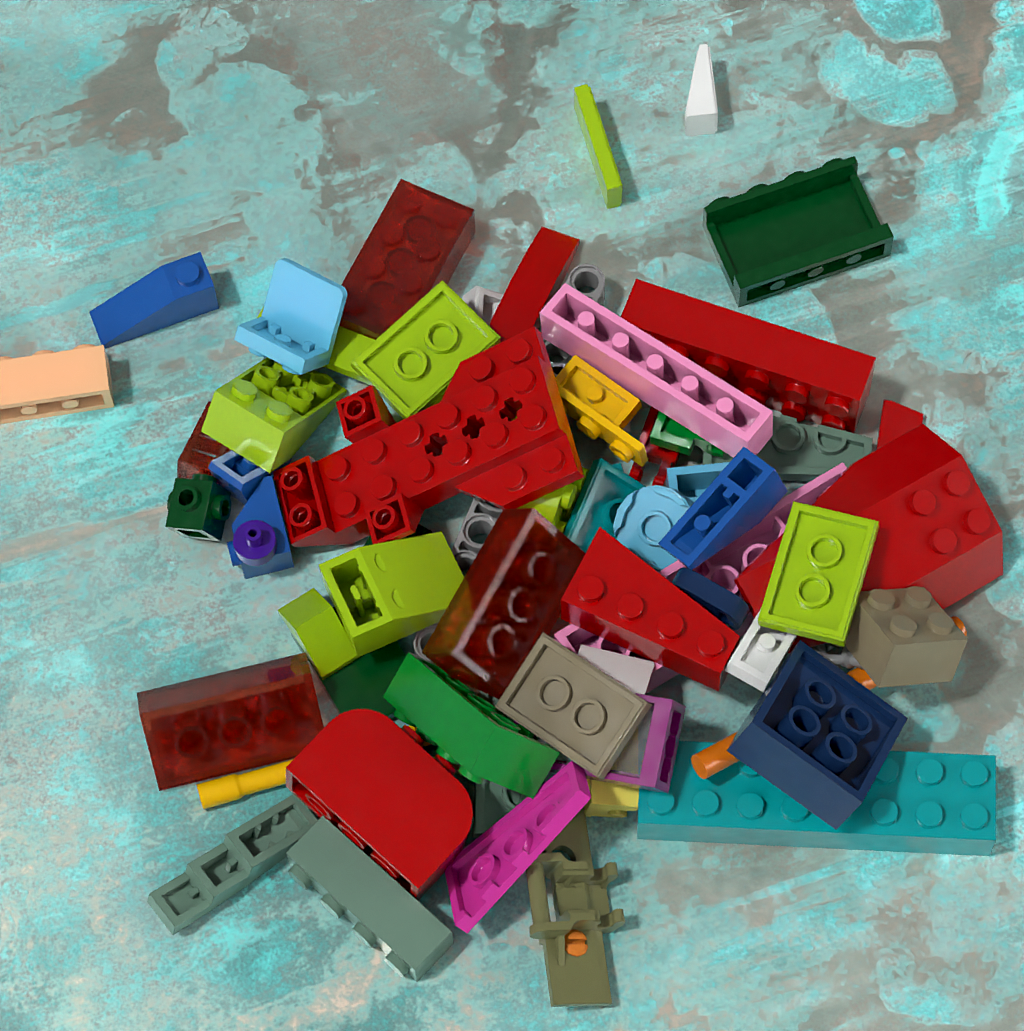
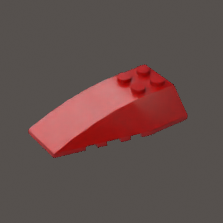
[734,424,1003,653]

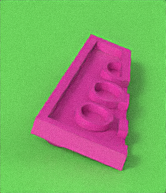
[445,761,591,934]

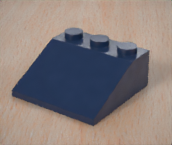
[726,640,908,830]

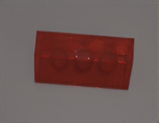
[422,508,585,699]
[137,652,324,791]

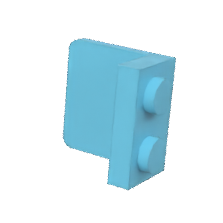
[234,258,347,375]

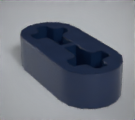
[671,568,751,630]

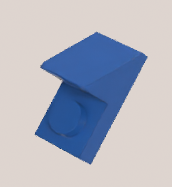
[208,450,292,505]

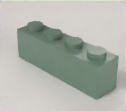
[286,816,454,982]

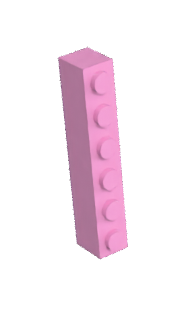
[539,283,773,458]

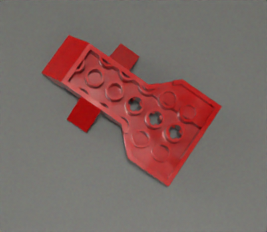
[273,327,585,547]

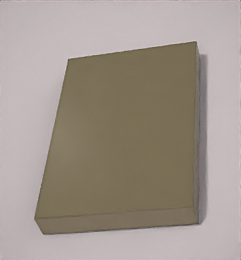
[495,633,652,780]

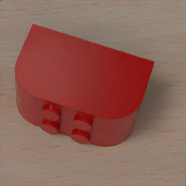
[286,709,473,901]

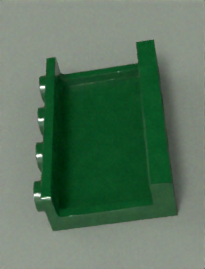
[702,156,894,308]

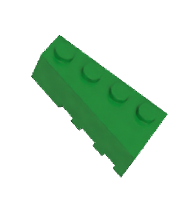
[383,652,560,799]

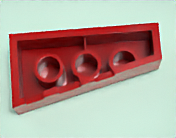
[561,527,740,692]

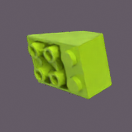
[201,357,347,473]
[319,531,477,657]

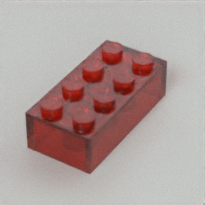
[339,179,476,340]

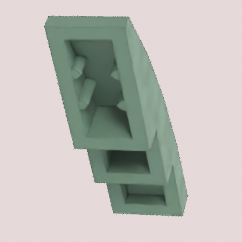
[147,794,318,935]

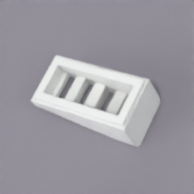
[685,44,718,136]

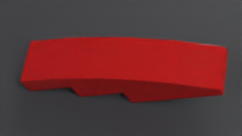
[489,227,580,343]

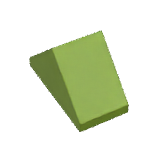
[277,588,360,680]

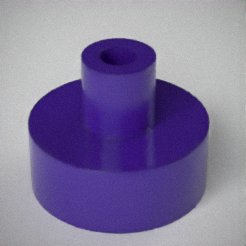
[233,520,277,566]

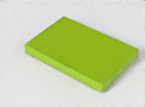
[351,280,500,419]
[758,501,879,647]

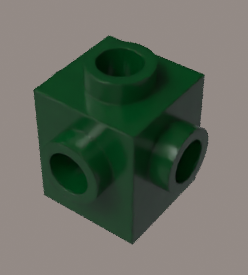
[165,473,232,541]

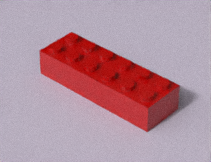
[621,279,876,433]

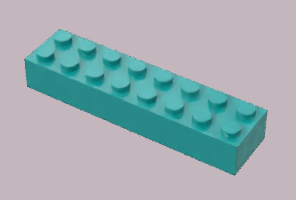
[637,739,996,856]

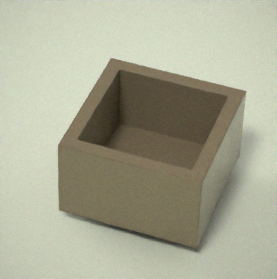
[845,586,968,688]

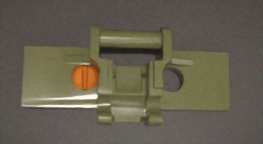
[525,807,625,1007]

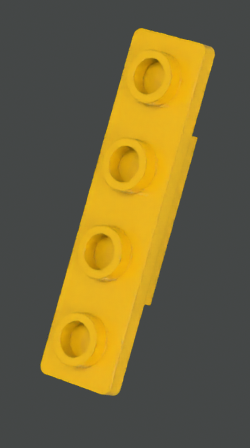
[555,355,648,467]

